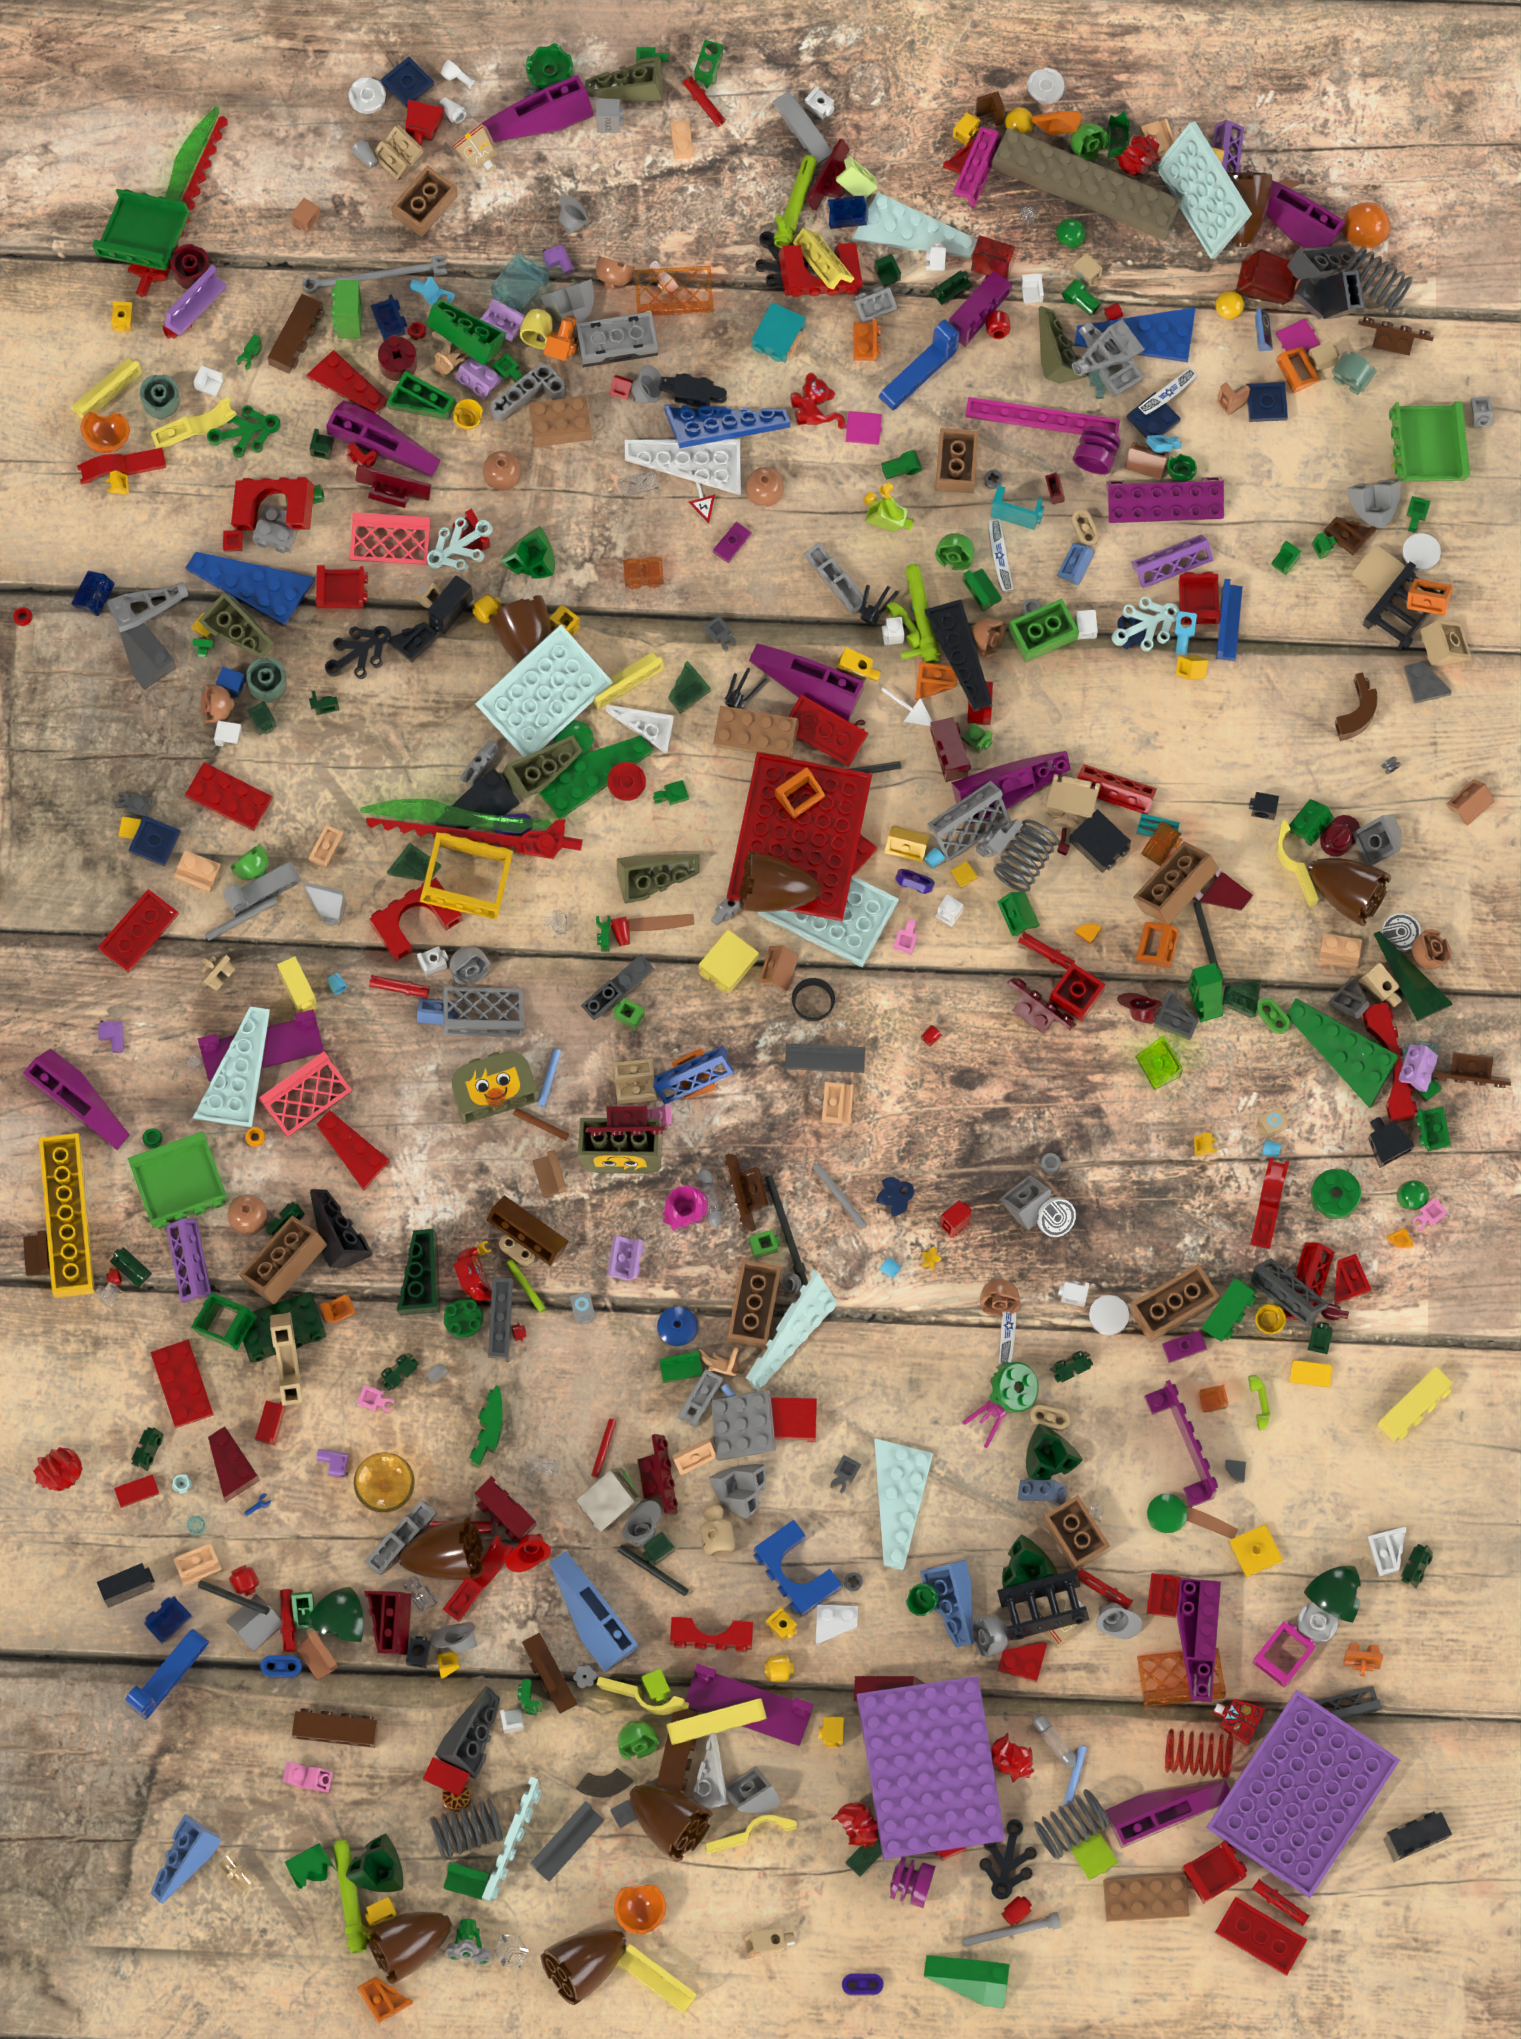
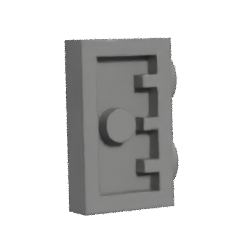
[851,285,898,323]

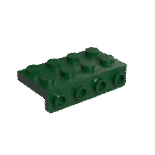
[243,1291,326,1362]

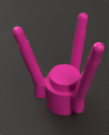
[963,1399,1007,1448]

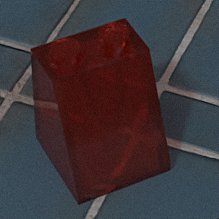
[971,235,1019,280]
[1236,249,1299,305]

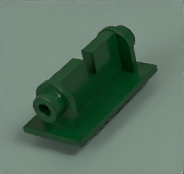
[930,270,972,305]
[265,1202,305,1237]
[110,1247,152,1288]
[1049,1351,1093,1383]
[378,1353,419,1391]
[131,1427,164,1471]
[1401,1544,1433,1588]

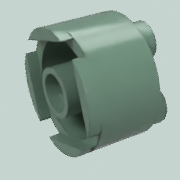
[1332,351,1377,395]
[140,374,180,420]
[246,658,287,703]

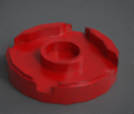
[607,762,646,801]

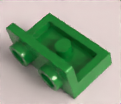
[1289,799,1333,846]
[1416,1107,1452,1152]
[517,1679,542,1715]

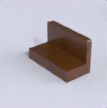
[975,91,1005,126]
[23,1230,50,1276]

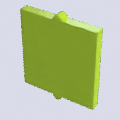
[1071,1832,1118,1881]

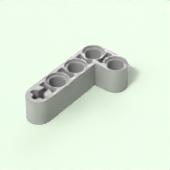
[491,363,565,422]
[223,862,302,917]

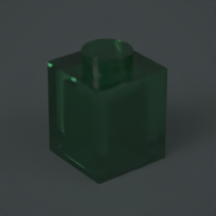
[247,701,277,736]
[642,1532,675,1566]

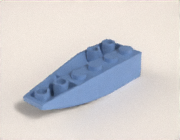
[549,1551,638,1673]

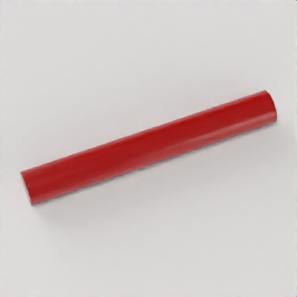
[591,1418,616,1478]

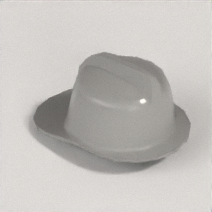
[559,195,590,234]
[631,365,662,404]
[622,1501,661,1546]
[1096,1603,1142,1639]
[430,1622,477,1653]

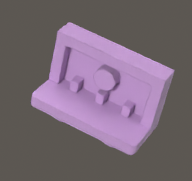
[480,299,525,342]
[455,357,503,400]
[1398,1045,1438,1092]
[607,1236,644,1281]

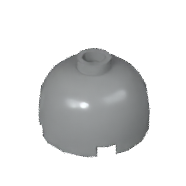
[450,946,490,985]
[973,1616,1010,1657]

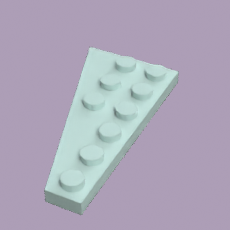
[852,192,979,259]
[192,1007,270,1128]
[746,1269,838,1391]
[874,1438,933,1571]
[482,1777,542,1903]

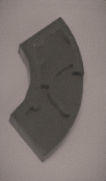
[576,1768,634,1798]

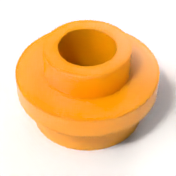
[245,1127,265,1147]

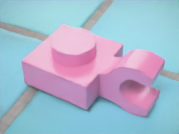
[893,918,918,955]

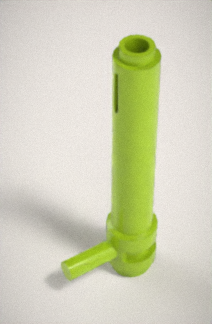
[774,155,817,248]
[901,564,941,664]
[333,1840,371,1954]

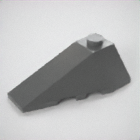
[1287,244,1360,279]
[119,608,176,690]
[435,1686,500,1779]

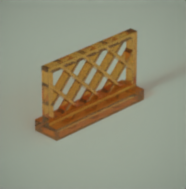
[634,266,714,316]
[1137,1648,1226,1707]

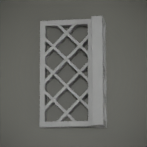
[927,781,1010,862]
[443,987,524,1037]

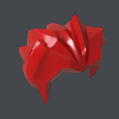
[1115,135,1161,176]
[33,1447,83,1492]
[991,1732,1034,1783]
[831,1802,878,1848]

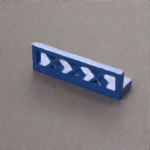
[1216,579,1243,661]
[653,1045,734,1105]

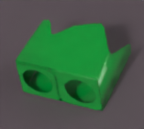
[694,40,723,88]
[1108,112,1130,158]
[285,1843,337,1891]

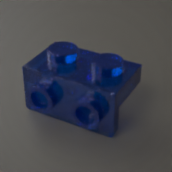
[827,196,869,229]
[371,294,407,341]
[71,571,115,616]
[144,1596,193,1644]

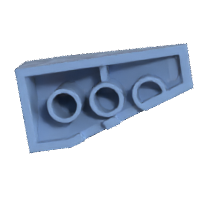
[920,1560,974,1647]
[151,1814,222,1904]

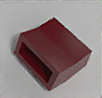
[1045,472,1065,504]

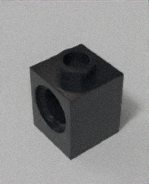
[1249,792,1279,820]
[406,1636,431,1669]

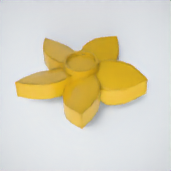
[921,1246,941,1271]

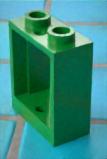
[191,1293,256,1351]

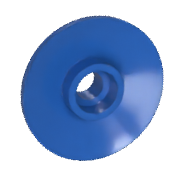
[657,1307,697,1346]

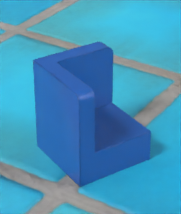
[216,667,246,698]

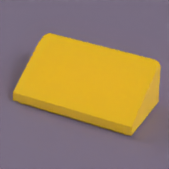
[1289,1360,1333,1388]

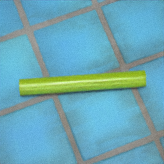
[506,1260,546,1312]

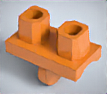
[1343,1643,1383,1676]

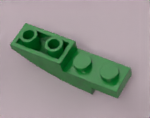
[469,1385,503,1468]

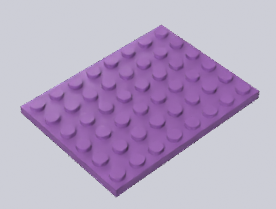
[856,1676,1005,1860]
[1206,1690,1400,1898]

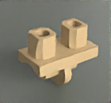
[200,955,235,991]
[215,1852,256,1894]

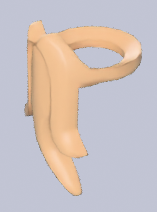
[434,345,467,376]
[699,1347,739,1376]

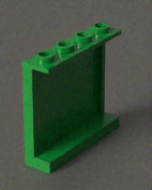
[92,189,190,271]

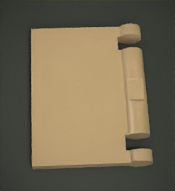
[1046,774,1101,818]

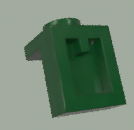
[309,691,339,715]
[1307,1321,1333,1354]

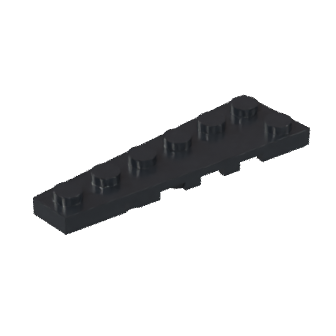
[924,599,993,712]

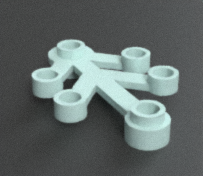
[427,517,493,572]
[1112,597,1179,651]

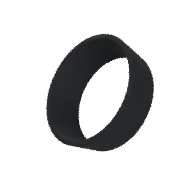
[792,978,835,1022]

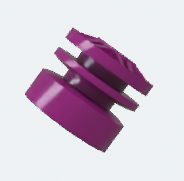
[1073,426,1121,475]
[890,1857,936,1908]

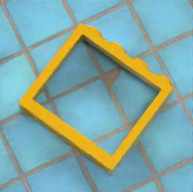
[420,832,513,920]

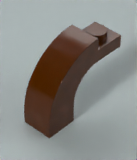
[1334,672,1378,741]

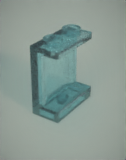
[491,253,549,314]

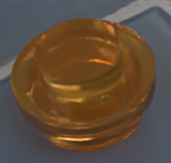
[486,1088,506,1108]

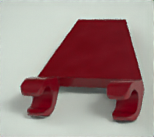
[1193,867,1253,911]

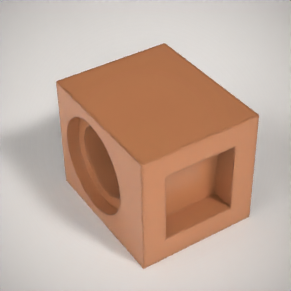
[291,198,321,232]

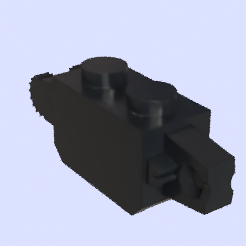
[659,373,727,408]

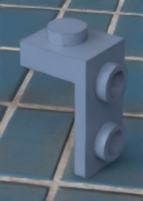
[1018,1480,1067,1506]

